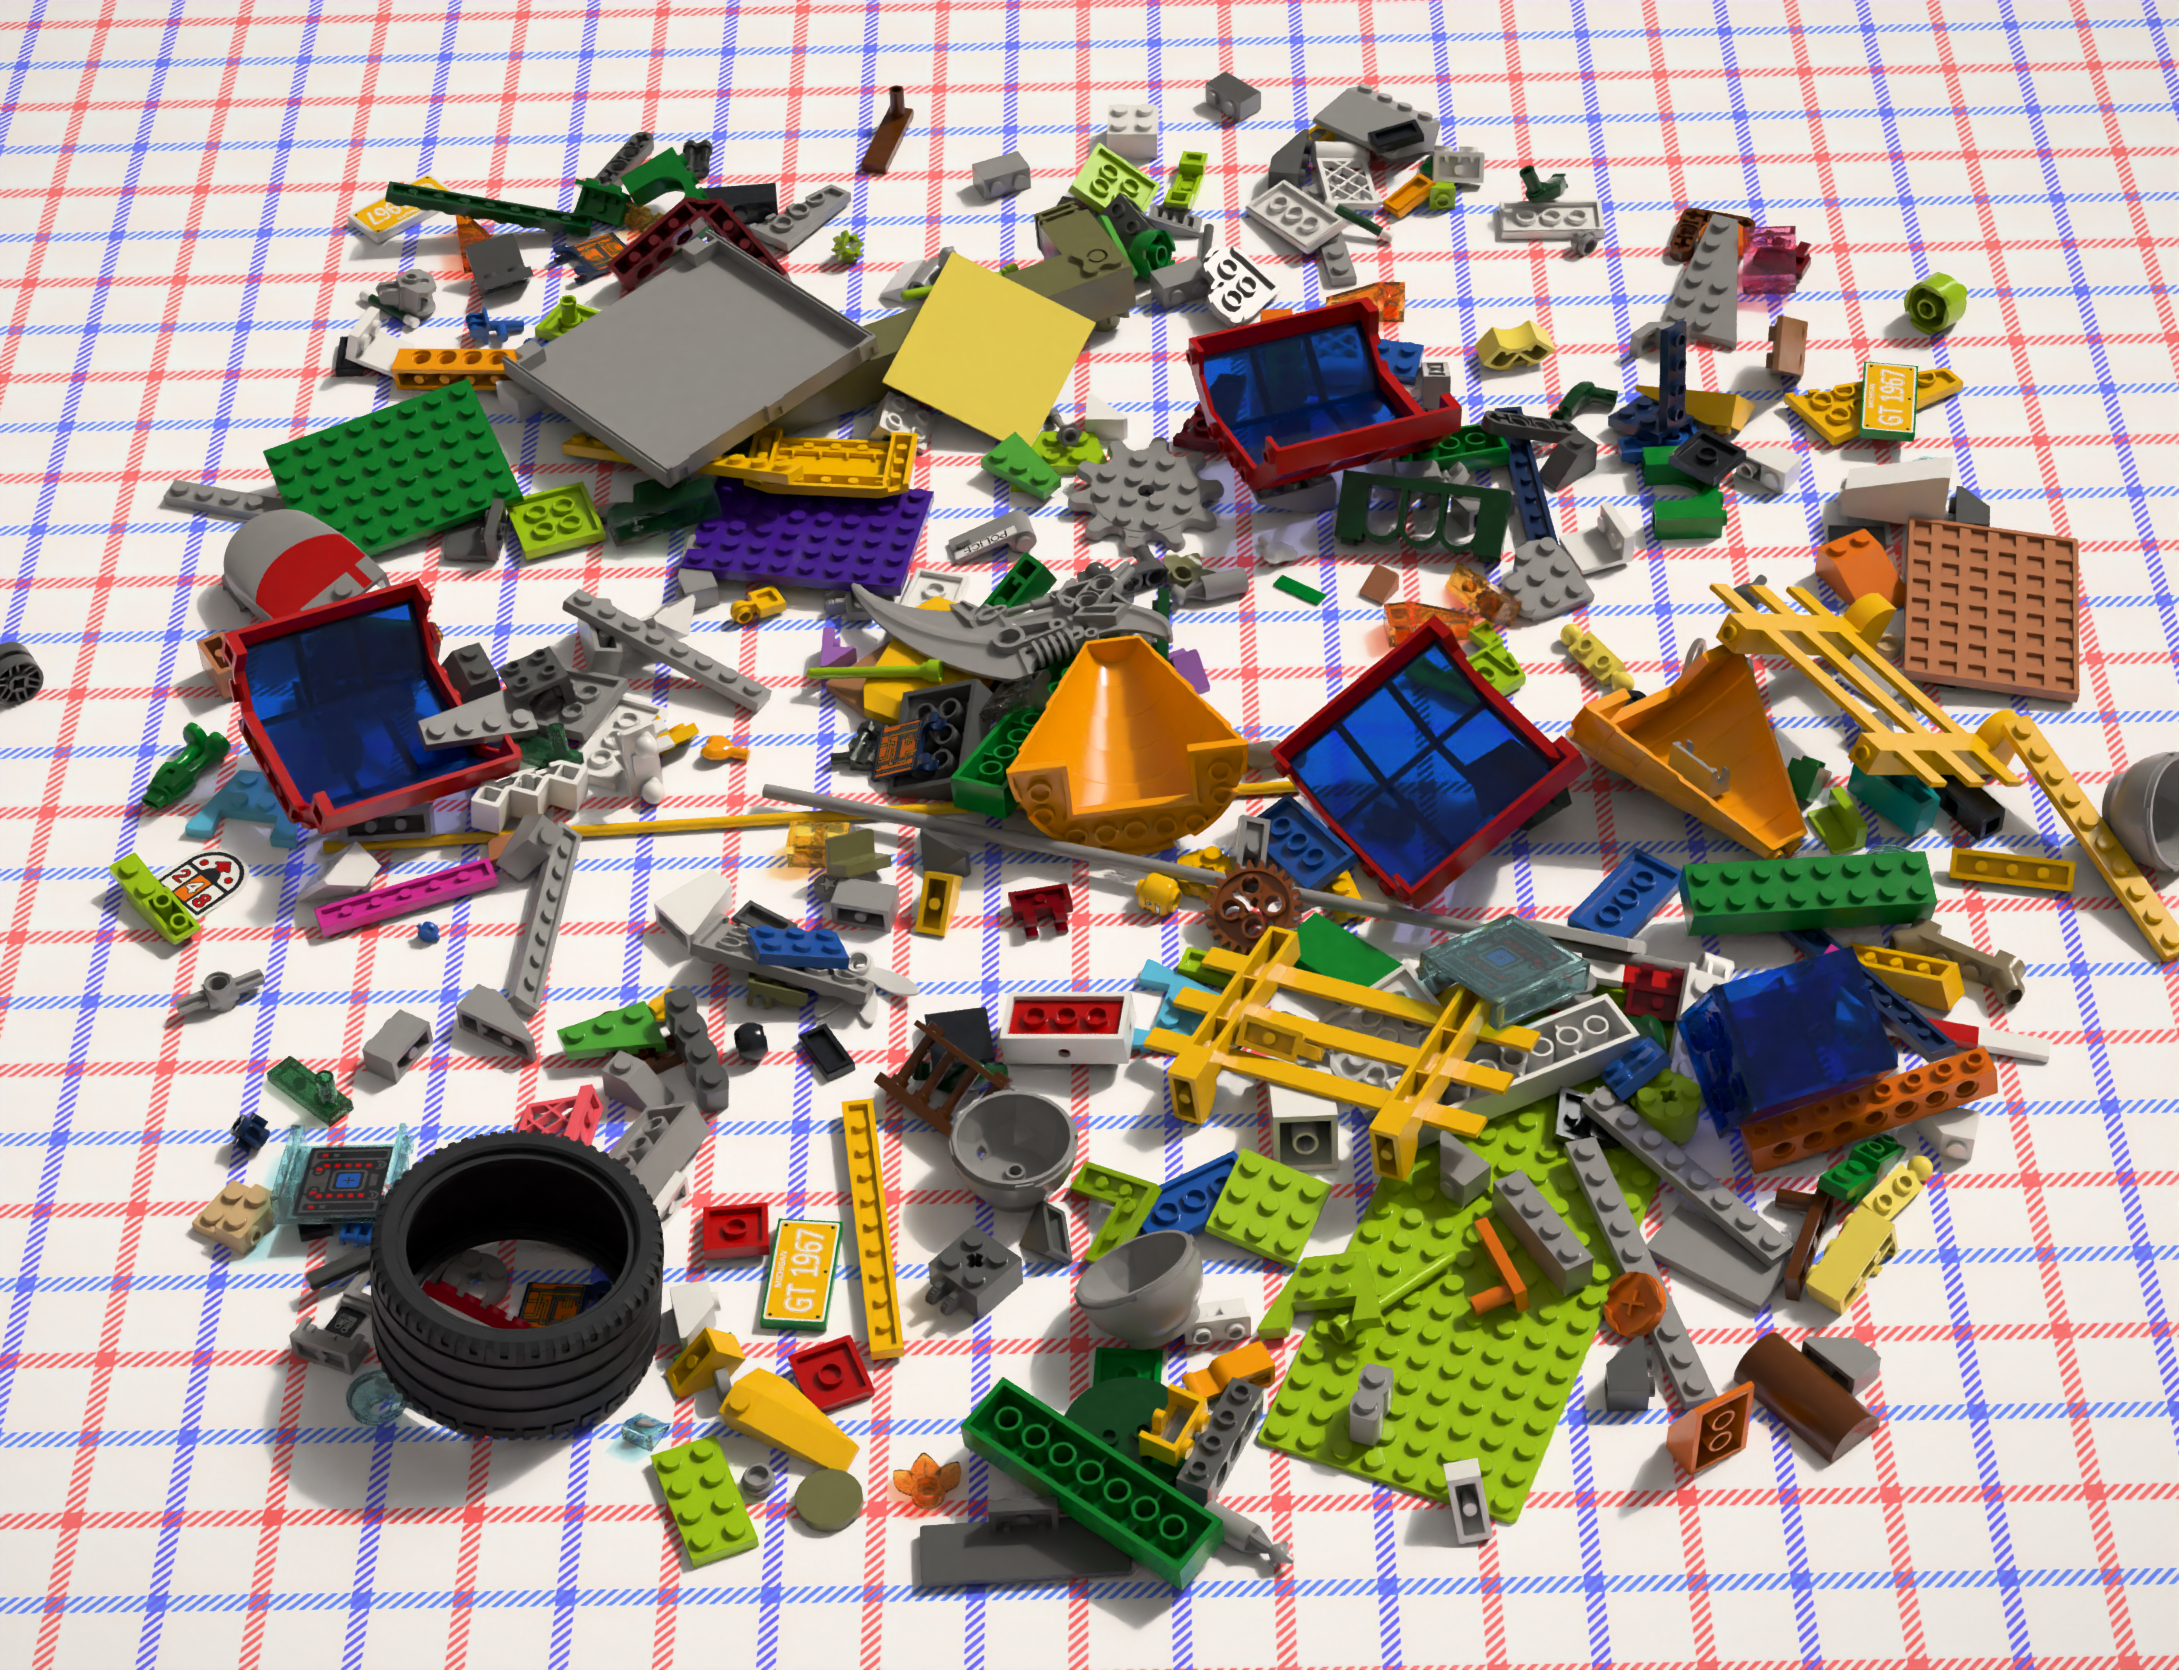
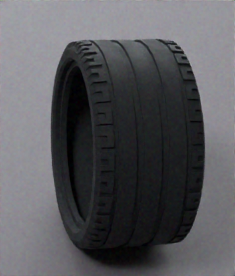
[369,1130,664,1441]

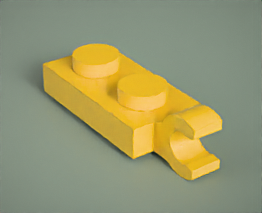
[1235,1014,1325,1064]

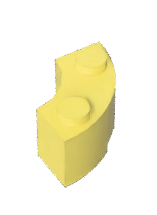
[1475,320,1556,370]

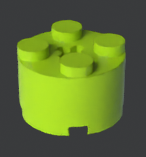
[1904,272,1968,334]
[1634,1068,1701,1144]

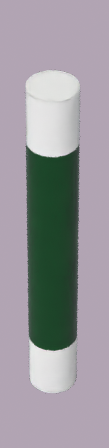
[1323,198,1395,243]
[359,289,420,329]

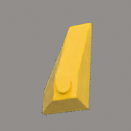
[1635,385,1755,434]
[718,1367,860,1472]

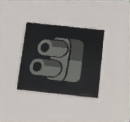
[324,1305,367,1339]

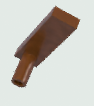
[861,85,914,175]
[1775,1187,1834,1302]

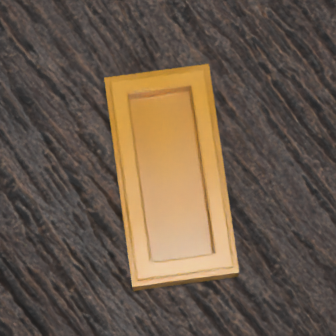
[1382,173,1436,219]

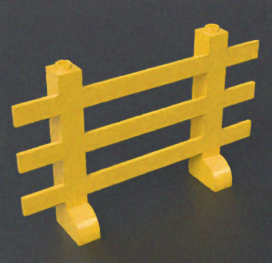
[1709,583,2023,787]
[1143,925,1541,1182]

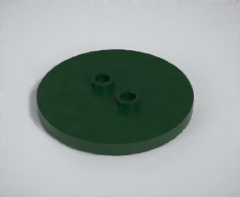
[1064,1377,1196,1487]

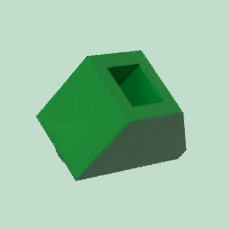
[1787,755,1833,803]

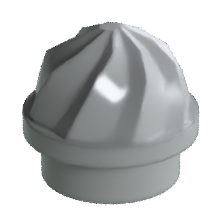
[1571,229,1598,256]

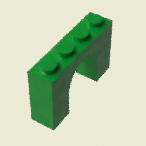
[620,147,709,260]
[1641,446,1727,540]

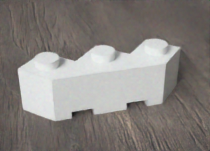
[471,760,588,834]

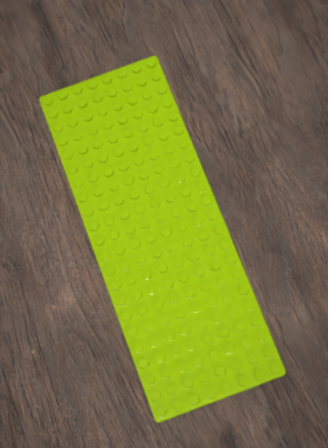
[1258,984,1676,1525]

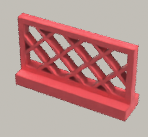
[517,1084,604,1146]

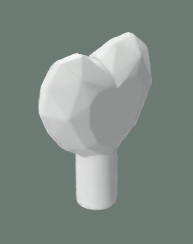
[1258,533,1298,565]

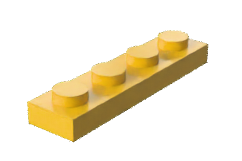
[1948,847,2076,892]

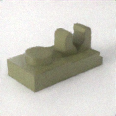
[746,972,809,1010]

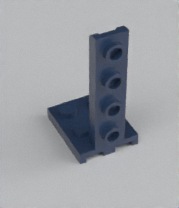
[1608,320,1694,445]

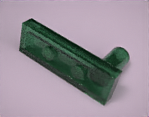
[500,722,584,769]
[266,1055,354,1127]

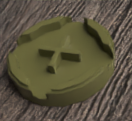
[795,1468,864,1532]

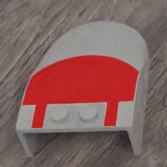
[223,509,391,661]

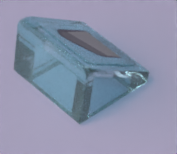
[621,1412,670,1452]

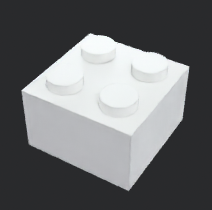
[1107,103,1159,159]

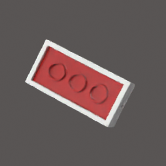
[999,992,1137,1064]

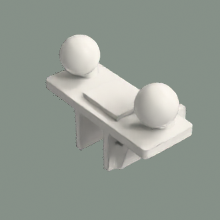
[611,718,675,804]

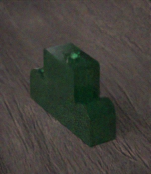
[607,476,722,548]

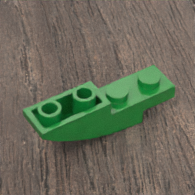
[1816,1133,1907,1205]

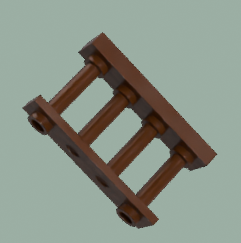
[873,1020,1016,1139]

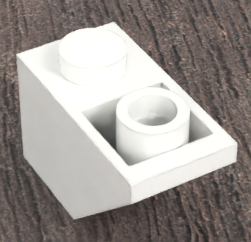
[1736,446,1803,494]

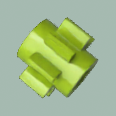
[831,230,864,264]

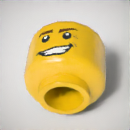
[1135,872,1182,917]

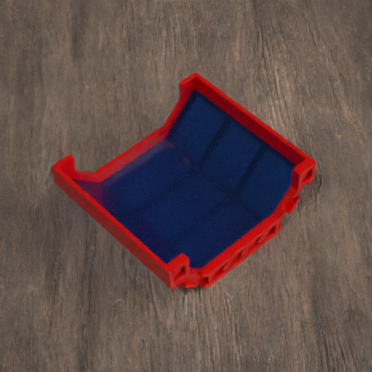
[1186,297,1462,492]
[221,578,523,835]
[1270,615,1588,910]

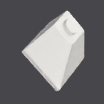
[295,841,381,902]

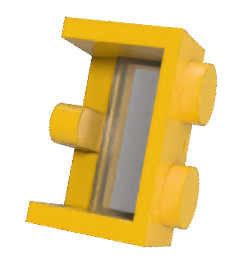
[1138,1383,1211,1467]

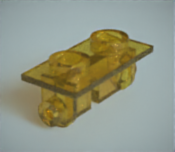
[623,203,664,233]

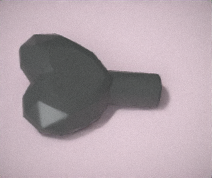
[1733,574,1768,607]

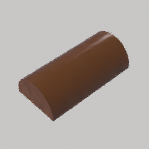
[1733,1332,1880,1464]

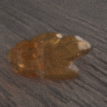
[893,1452,961,1510]

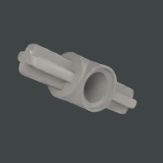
[175,969,265,1015]

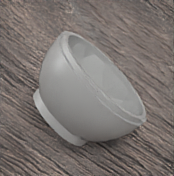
[2102,751,2179,872]
[949,1089,1078,1213]
[1073,1230,1204,1350]

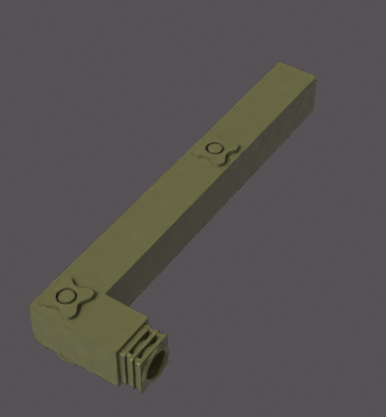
[722,201,1136,456]

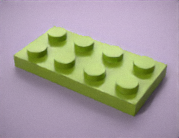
[650,1434,759,1568]

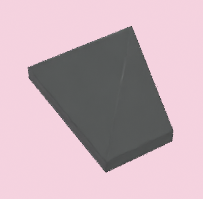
[920,827,971,878]
[1019,1200,1073,1265]

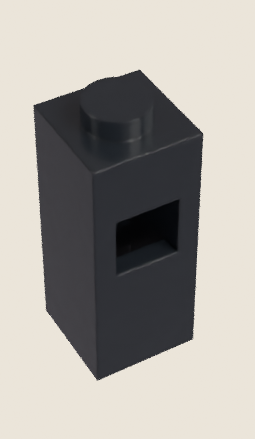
[1933,775,2006,842]

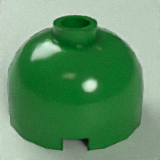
[1127,229,1176,281]

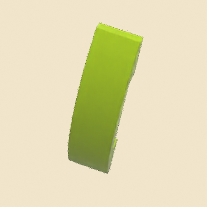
[1163,151,1208,209]

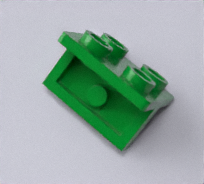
[574,177,638,228]

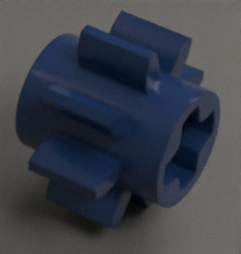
[230,1112,270,1153]

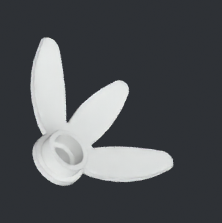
[813,950,920,1024]

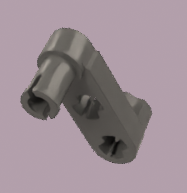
[1111,544,1168,595]

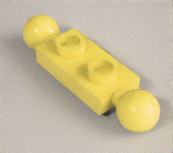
[1560,623,1635,692]
[1853,1156,1933,1221]

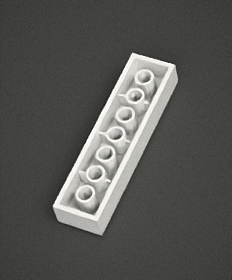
[1385,993,1640,1149]

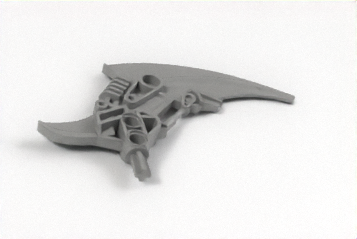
[851,561,1174,687]

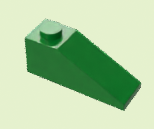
[980,552,1057,617]

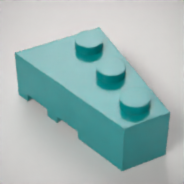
[1846,764,1941,837]

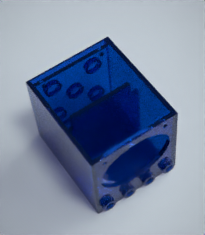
[1675,946,1899,1139]

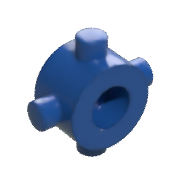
[416,921,441,943]

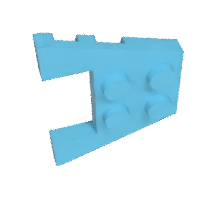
[185,770,298,849]
[1131,959,1221,1053]

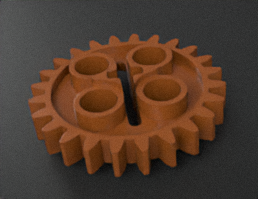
[1203,860,1304,956]

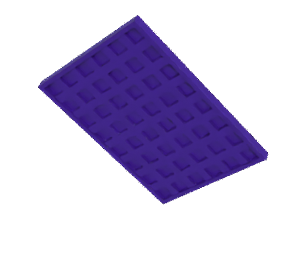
[681,476,934,596]

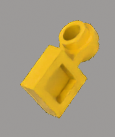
[730,585,786,624]

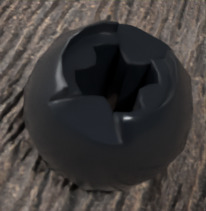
[734,1022,768,1062]

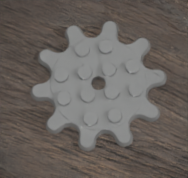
[1067,437,1224,556]

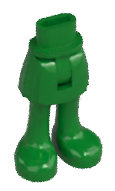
[141,722,231,810]

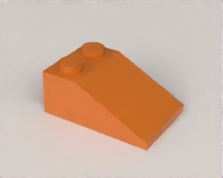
[1815,528,1905,608]
[1666,1381,1755,1476]

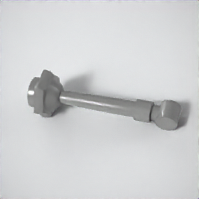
[1047,408,1082,448]

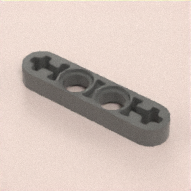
[594,132,655,187]
[1480,410,1578,444]

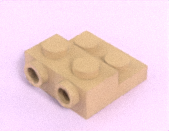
[192,1179,285,1255]

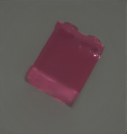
[1742,226,1797,296]

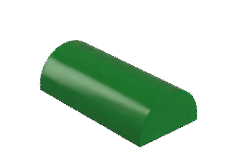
[1391,423,1510,473]

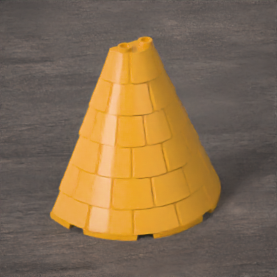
[1006,635,1248,856]
[1565,644,1808,860]

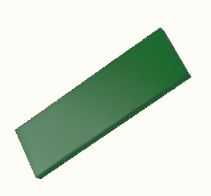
[1273,575,1327,606]

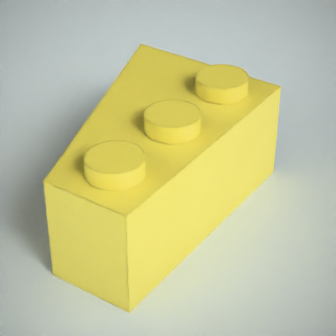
[1805,1205,1899,1315]

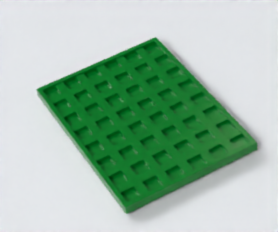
[263,378,524,557]

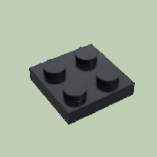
[1668,428,1747,487]

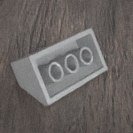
[608,1102,711,1202]

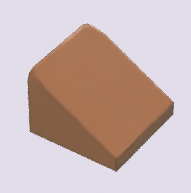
[1360,564,1399,604]

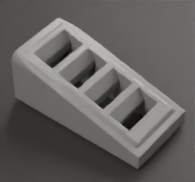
[1148,204,1202,237]

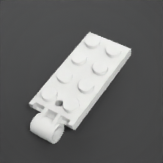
[1667,951,1748,1103]

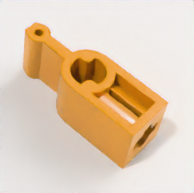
[1181,1341,1275,1401]

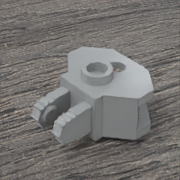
[375,269,437,316]

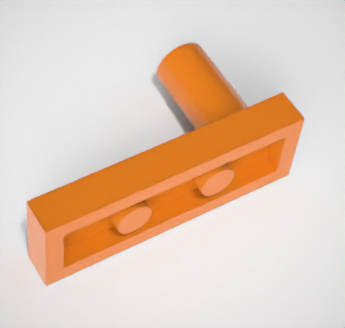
[1469,1217,1530,1316]

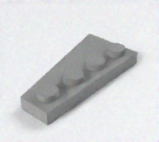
[747,184,852,252]
[416,688,538,752]

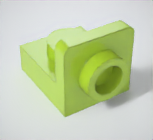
[1428,182,1456,210]

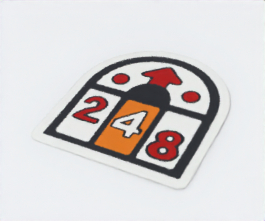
[156,848,249,920]

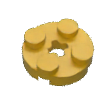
[1175,846,1233,901]

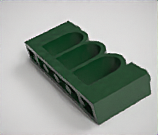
[1334,470,1512,564]

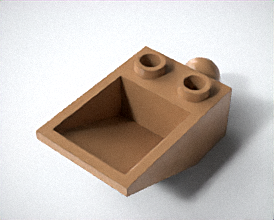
[1765,315,1808,377]

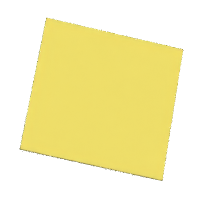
[882,251,1096,447]

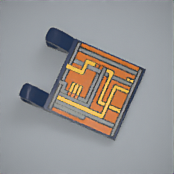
[553,232,627,285]
[871,711,947,782]
[517,1280,612,1329]

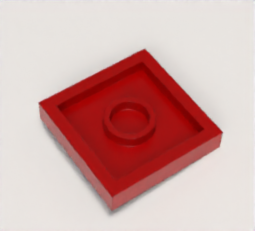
[703,1202,770,1260]
[787,1334,875,1413]

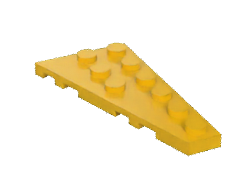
[1784,367,1964,446]

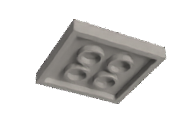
[527,666,630,742]

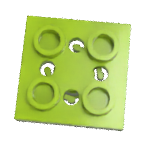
[535,295,600,341]

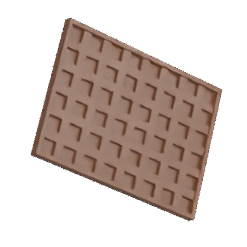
[1902,516,2080,703]

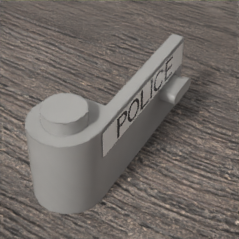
[948,510,1037,565]

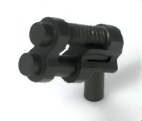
[683,140,713,179]
[830,720,888,771]

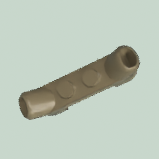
[1889,918,2026,1005]

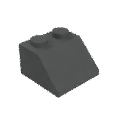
[441,642,501,704]

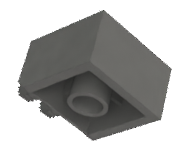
[925,1225,1023,1318]

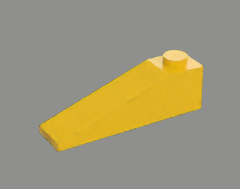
[1845,942,1965,1011]

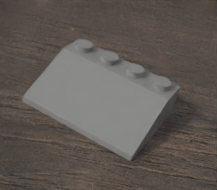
[1312,84,1441,159]

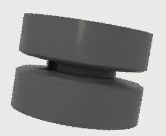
[0,642,44,705]

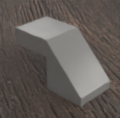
[1629,322,1690,359]

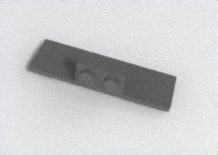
[920,1496,1132,1587]

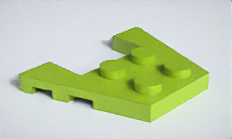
[1010,431,1108,493]
[1404,619,1526,706]
[1257,1251,1385,1340]

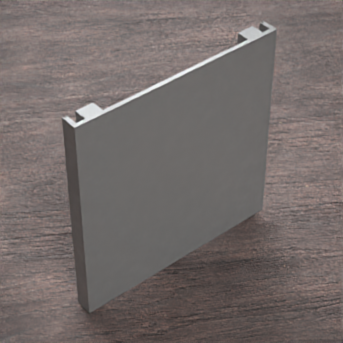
[501,229,879,489]

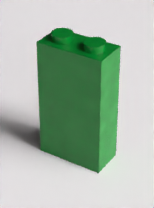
[1293,912,1402,1006]

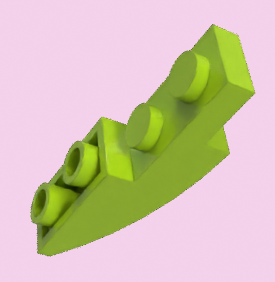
[109,852,201,945]

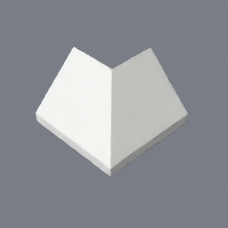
[639,595,696,640]

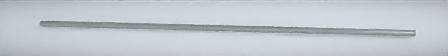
[762,783,1689,973]

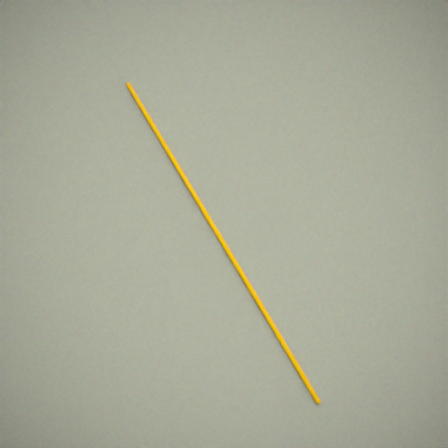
[323,781,1299,853]

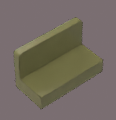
[825,828,892,878]

